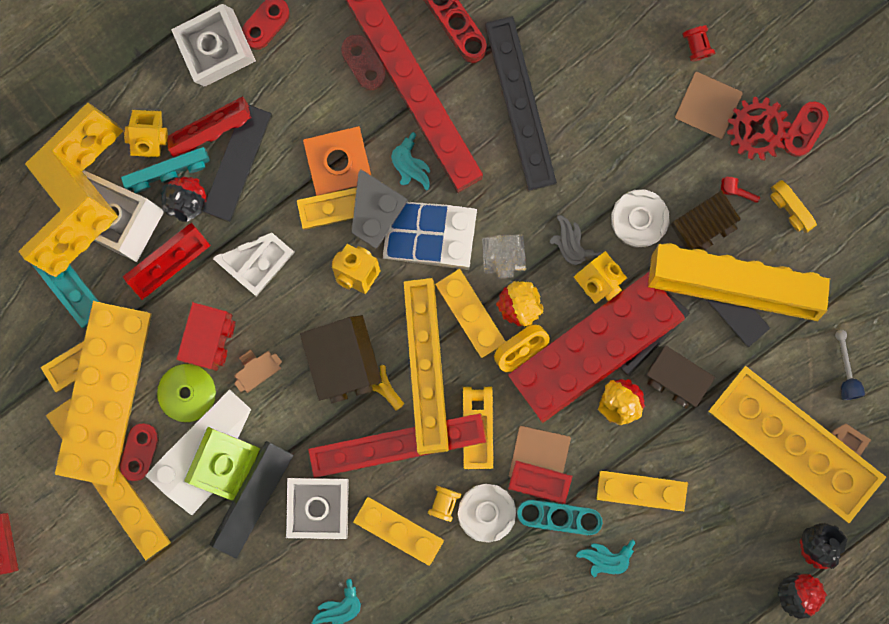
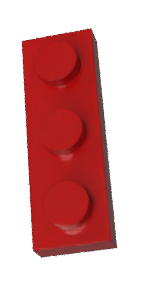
[167,96,251,158]
[123,222,211,300]

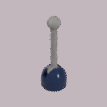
[835,330,865,401]

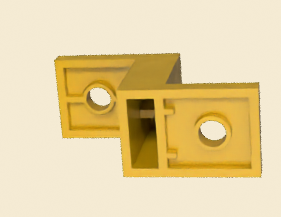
[18,102,123,277]

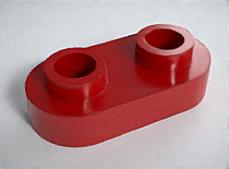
[242,0,290,50]
[783,102,829,157]
[120,423,159,481]

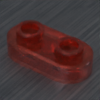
[341,35,386,90]

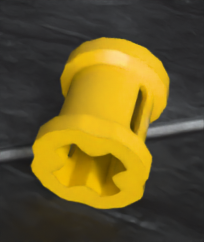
[427,485,461,522]

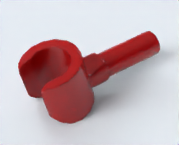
[721,177,760,203]

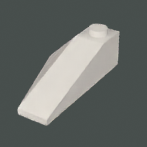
[145,389,251,515]

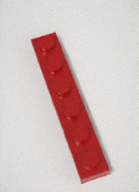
[308,413,487,478]

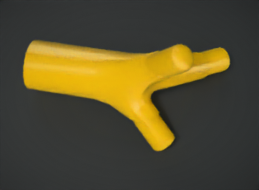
[372,365,405,411]

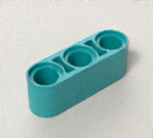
[517,499,603,535]

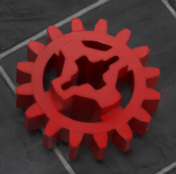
[727,97,792,161]

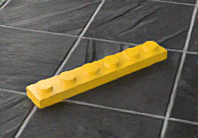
[404,278,449,455]
[46,399,171,560]

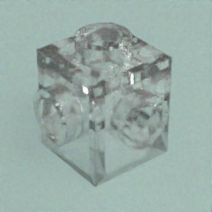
[482,235,526,279]

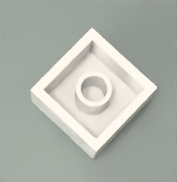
[171,4,256,86]
[286,478,349,539]

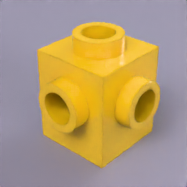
[124,110,168,157]
[332,244,381,294]
[574,251,627,304]

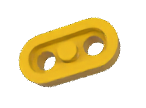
[770,180,817,233]
[494,325,550,372]

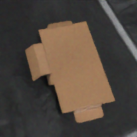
[234,349,282,393]

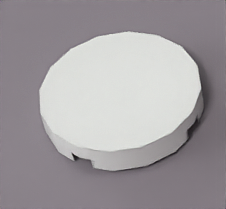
[611,190,669,248]
[458,484,516,542]

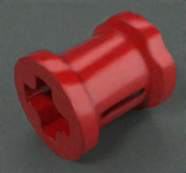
[682,25,716,62]

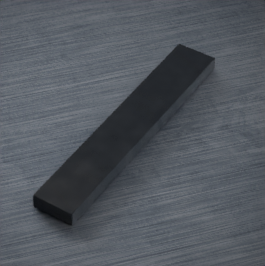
[485,16,557,192]

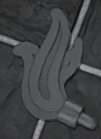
[550,215,602,265]

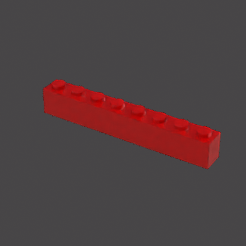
[344,0,483,193]

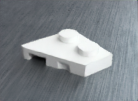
[213,233,295,297]

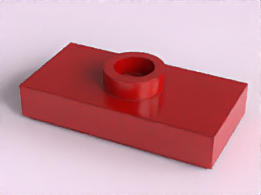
[508,460,573,504]

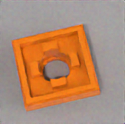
[303,126,371,196]

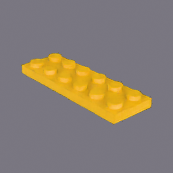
[55,301,152,487]
[709,366,886,524]

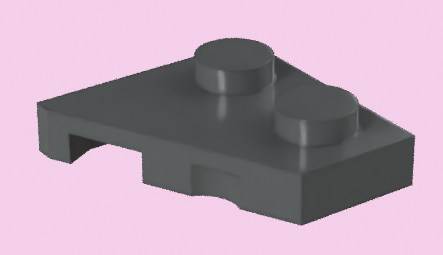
[352,169,408,250]

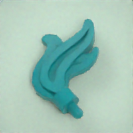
[391,132,430,190]
[576,540,635,577]
[312,579,361,624]

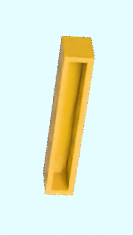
[648,243,830,321]

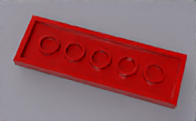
[508,271,685,423]

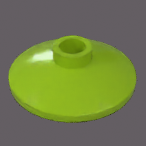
[157,364,216,422]

